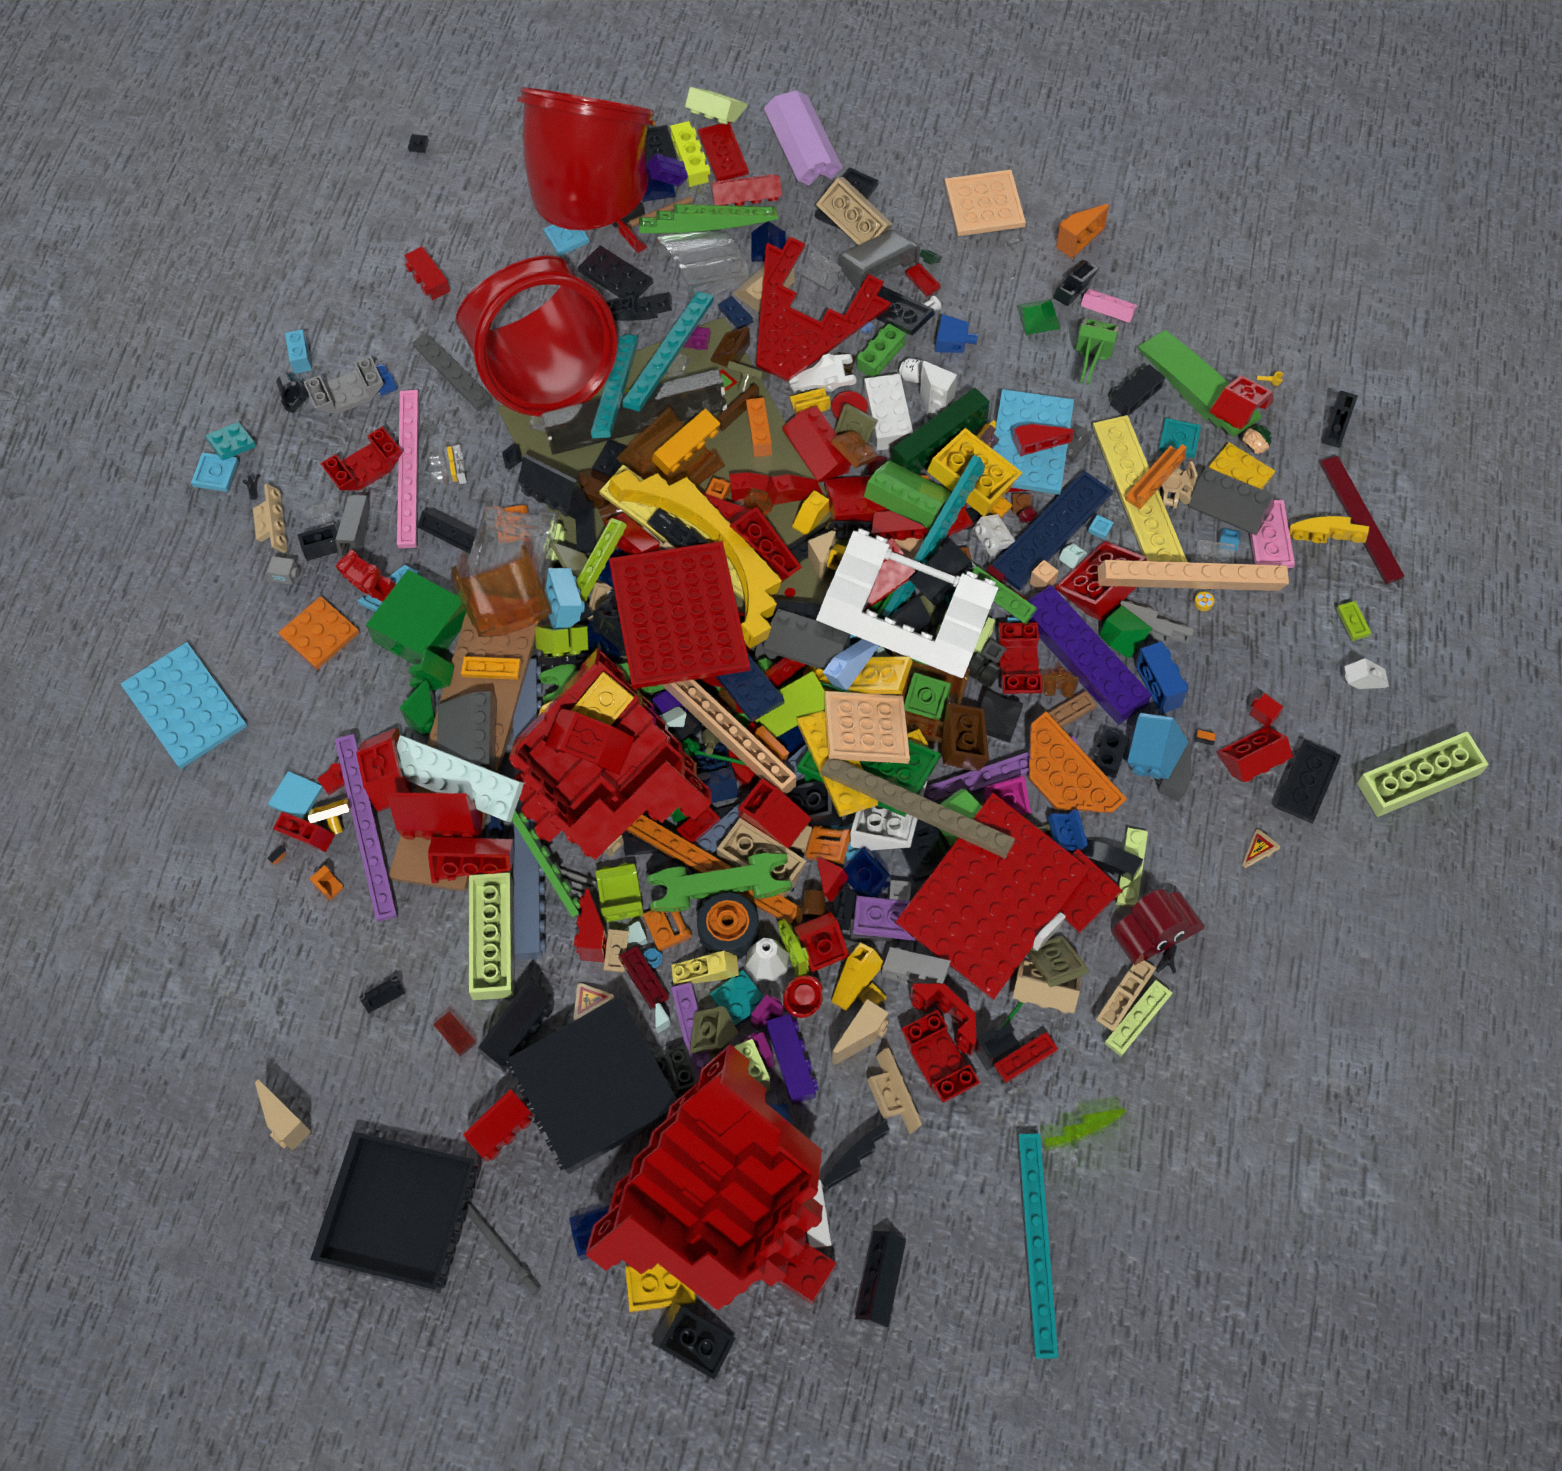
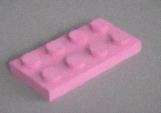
[1250,500,1295,568]

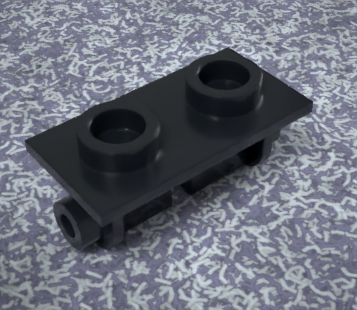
[831,886,856,931]
[359,976,406,1014]

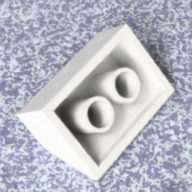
[920,361,957,418]

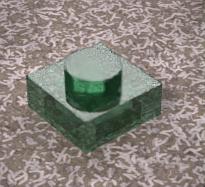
[920,249,942,265]

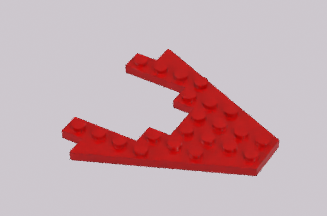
[756,236,891,382]

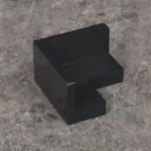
[974,1023,1021,1071]

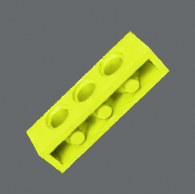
[670,121,711,187]

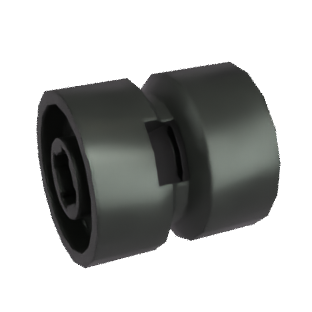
[965,653,1002,688]

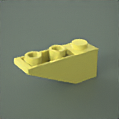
[672,951,739,986]

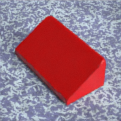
[617,219,647,253]

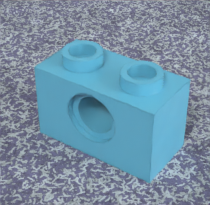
[285,329,312,374]

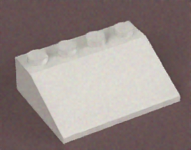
[851,781,927,850]

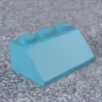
[543,568,585,630]

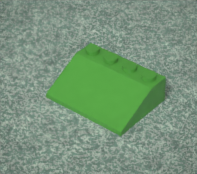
[864,460,952,530]

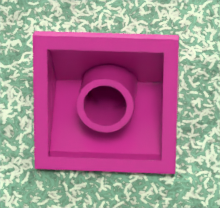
[983,776,1031,816]

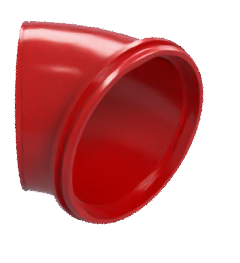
[517,87,656,230]
[455,255,618,417]

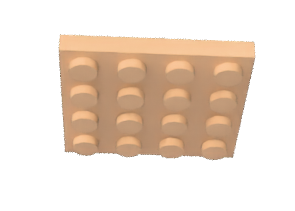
[944,170,1026,236]
[824,691,910,764]

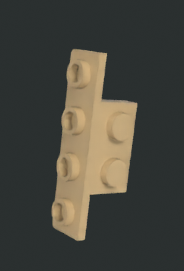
[253,484,288,553]
[867,1048,922,1134]

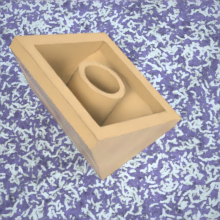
[808,531,836,582]

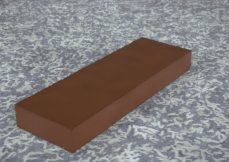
[717,384,759,432]

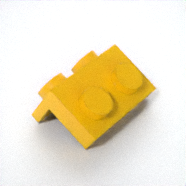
[790,388,831,416]

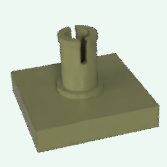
[727,361,771,392]
[835,404,878,445]

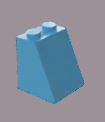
[1127,713,1189,779]

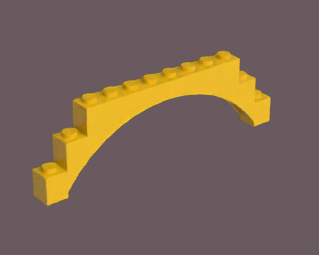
[608,469,782,648]

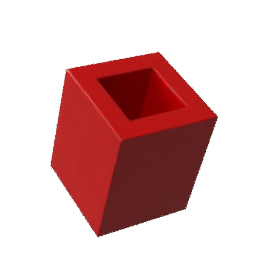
[1249,693,1284,727]

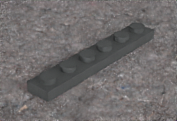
[412,333,492,411]

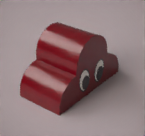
[1112,889,1205,965]

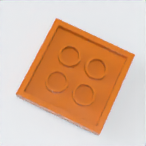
[278,596,360,670]

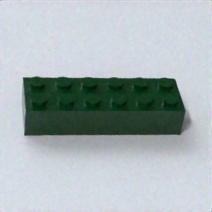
[892,388,990,475]

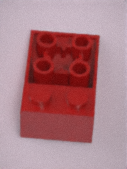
[738,778,812,849]
[574,889,607,963]

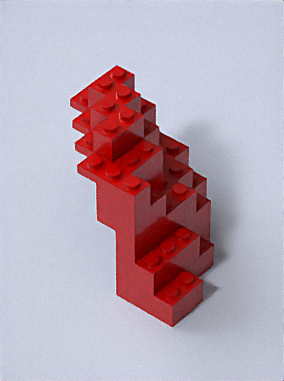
[509,648,711,860]
[585,1044,823,1311]

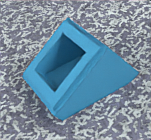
[1218,528,1241,552]

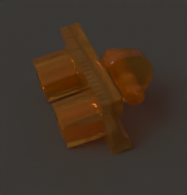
[1042,666,1079,698]

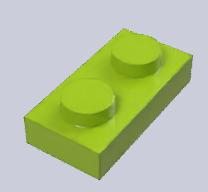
[1336,601,1371,641]

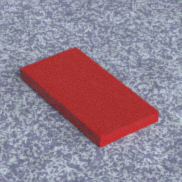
[697,121,749,182]

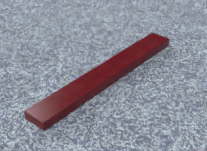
[1320,456,1405,584]

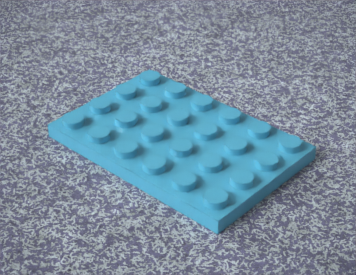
[992,389,1074,495]
[121,642,247,770]

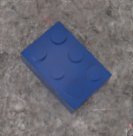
[1135,641,1188,715]

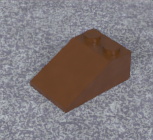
[941,703,989,771]

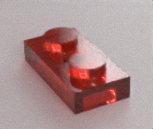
[433,1011,476,1057]

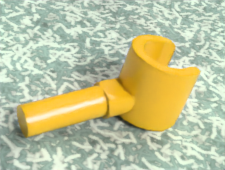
[1257,372,1284,386]

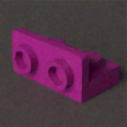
[683,327,711,350]
[751,995,783,1030]
[743,1032,775,1069]

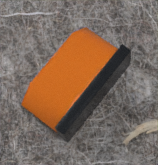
[1195,730,1216,746]
[267,845,286,864]

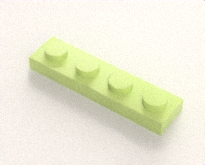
[1116,828,1148,908]
[1104,980,1173,1057]

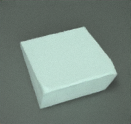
[1059,543,1087,569]
[659,707,686,727]
[623,921,647,950]
[655,1003,671,1033]

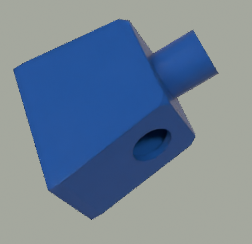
[935,314,978,353]

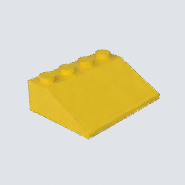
[927,428,1023,517]

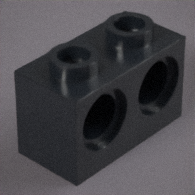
[1092,730,1129,779]

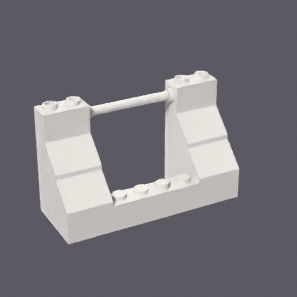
[816,528,998,678]

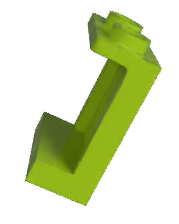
[595,863,644,923]

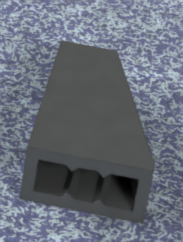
[335,495,370,560]

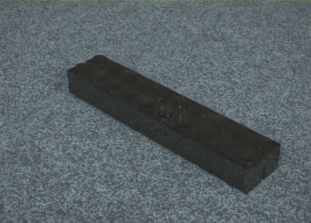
[541,369,727,455]

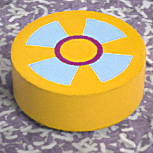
[1194,592,1214,611]

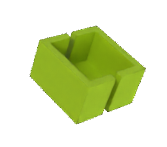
[535,624,588,656]

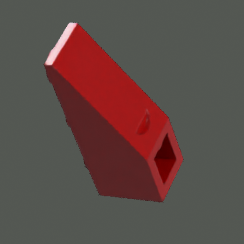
[872,511,929,541]

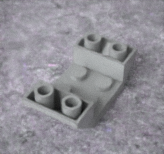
[303,356,384,414]

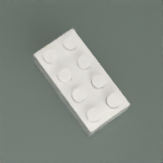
[864,374,913,450]

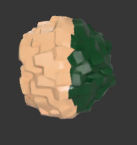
[1242,425,1272,454]

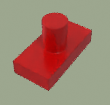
[317,763,345,795]

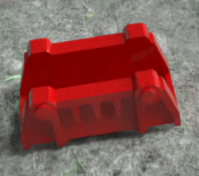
[335,550,396,602]

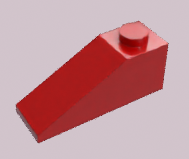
[1012,424,1074,457]
[729,472,772,502]
[766,474,823,505]
[273,812,335,853]

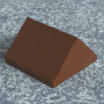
[710,326,750,367]

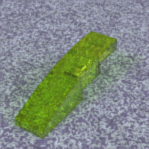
[1042,1108,1126,1152]

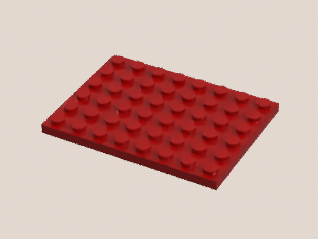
[609,541,750,689]
[894,793,1089,1000]

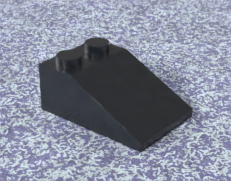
[786,781,842,827]
[651,1303,736,1380]

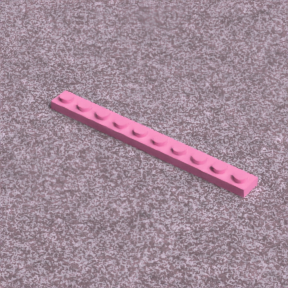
[397,390,419,549]

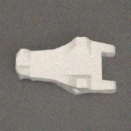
[789,354,857,393]

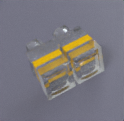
[429,445,467,486]

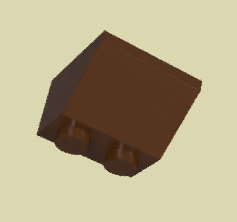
[576,468,612,508]

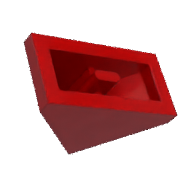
[817,857,849,902]

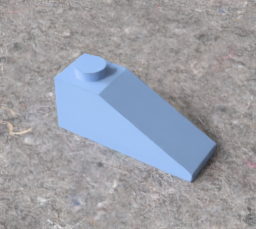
[823,639,879,690]

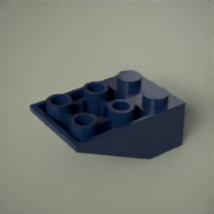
[692,744,739,803]

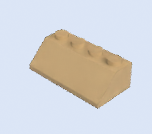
[816,177,893,245]
[717,818,807,898]

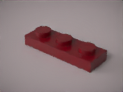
[618,946,669,1010]

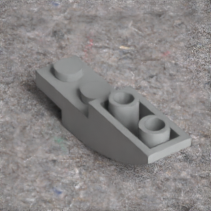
[1119,601,1194,645]

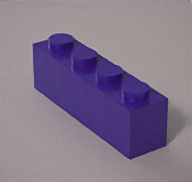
[766,1014,819,1105]

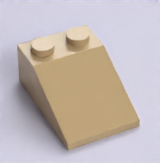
[832,999,890,1065]
[255,1080,311,1151]

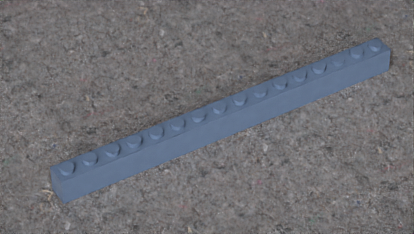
[513,659,546,960]

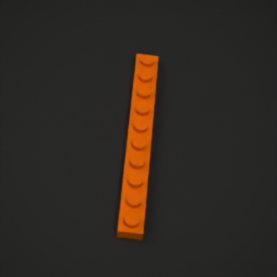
[627,815,799,925]

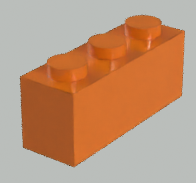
[746,398,772,457]

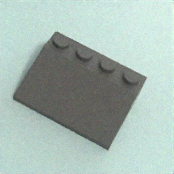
[437,691,496,772]

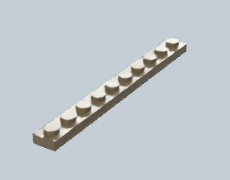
[821,759,1015,859]

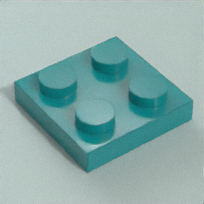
[205,422,255,461]
[710,970,764,1027]

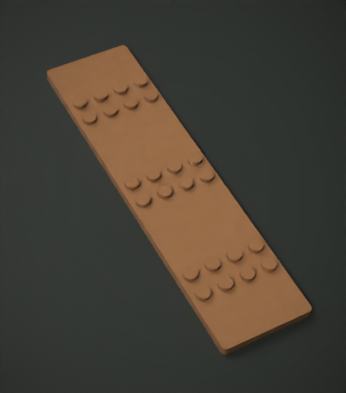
[389,594,544,892]

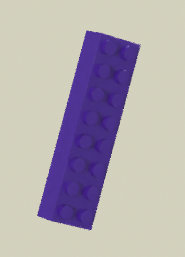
[1028,585,1152,726]

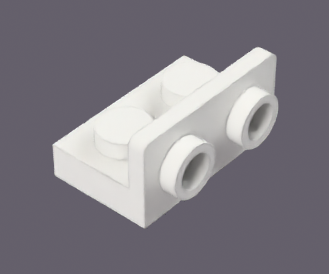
[973,514,1015,556]

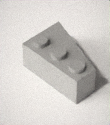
[881,947,951,986]

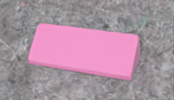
[1081,289,1137,322]

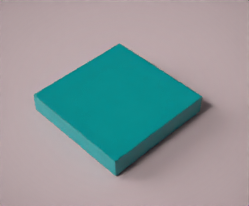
[1158,418,1201,458]

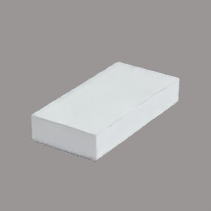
[1033,912,1066,951]

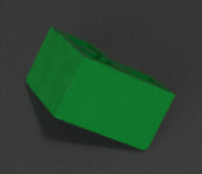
[409,649,454,691]

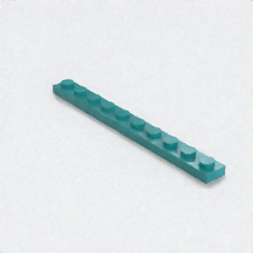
[623,291,714,412]
[591,334,639,438]
[882,455,985,619]
[1018,1133,1058,1360]

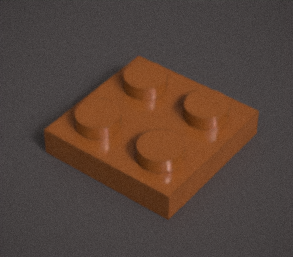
[831,430,878,468]

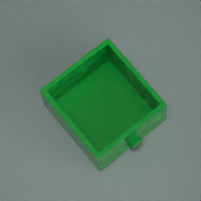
[366,570,467,665]

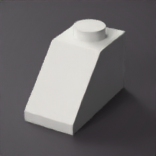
[1345,658,1389,689]

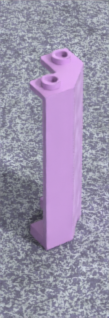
[764,90,843,185]

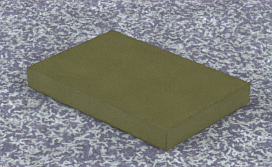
[1027,935,1089,988]

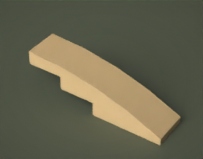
[1095,960,1156,1032]

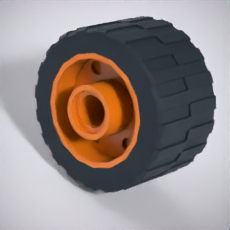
[697,892,760,959]

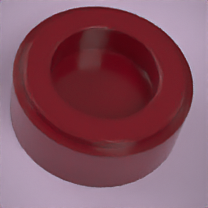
[1018,507,1037,523]

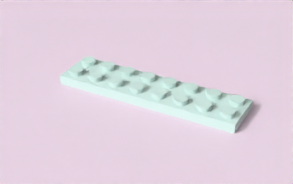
[396,735,524,822]

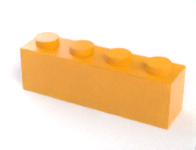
[652,408,721,475]

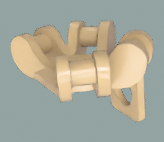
[1162,461,1198,509]

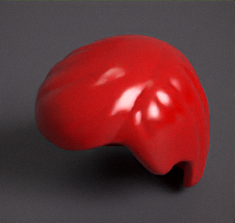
[783,975,823,1018]

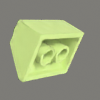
[685,87,748,124]

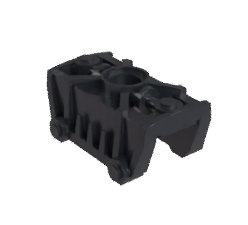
[593,595,626,657]

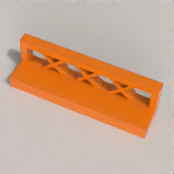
[1125,444,1187,509]

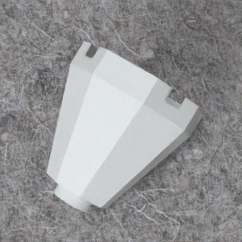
[746,938,789,982]

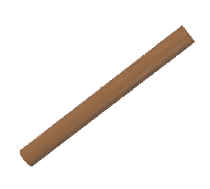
[629,196,693,227]

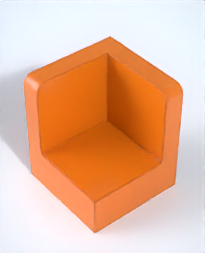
[309,865,344,901]

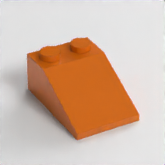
[1056,204,1110,259]

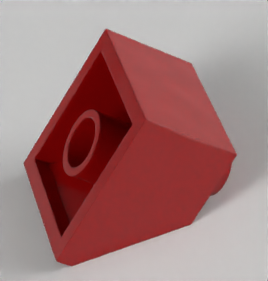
[793,912,849,972]

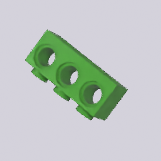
[856,324,906,378]

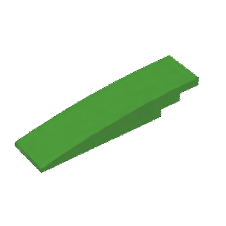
[639,204,778,233]
[1137,330,1262,437]

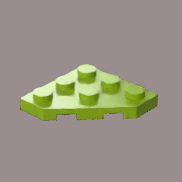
[777,919,809,977]

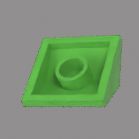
[904,673,951,721]

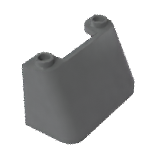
[838,229,920,292]

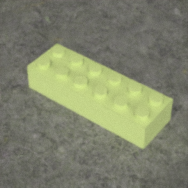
[1357,731,1489,817]
[469,873,514,1000]

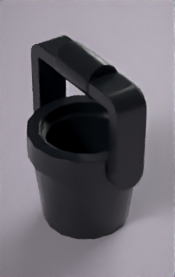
[276,373,308,413]

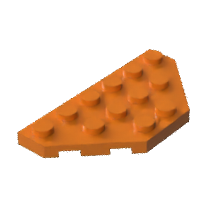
[1028,711,1127,813]

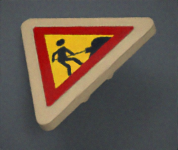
[1242,829,1281,868]
[574,983,615,1021]

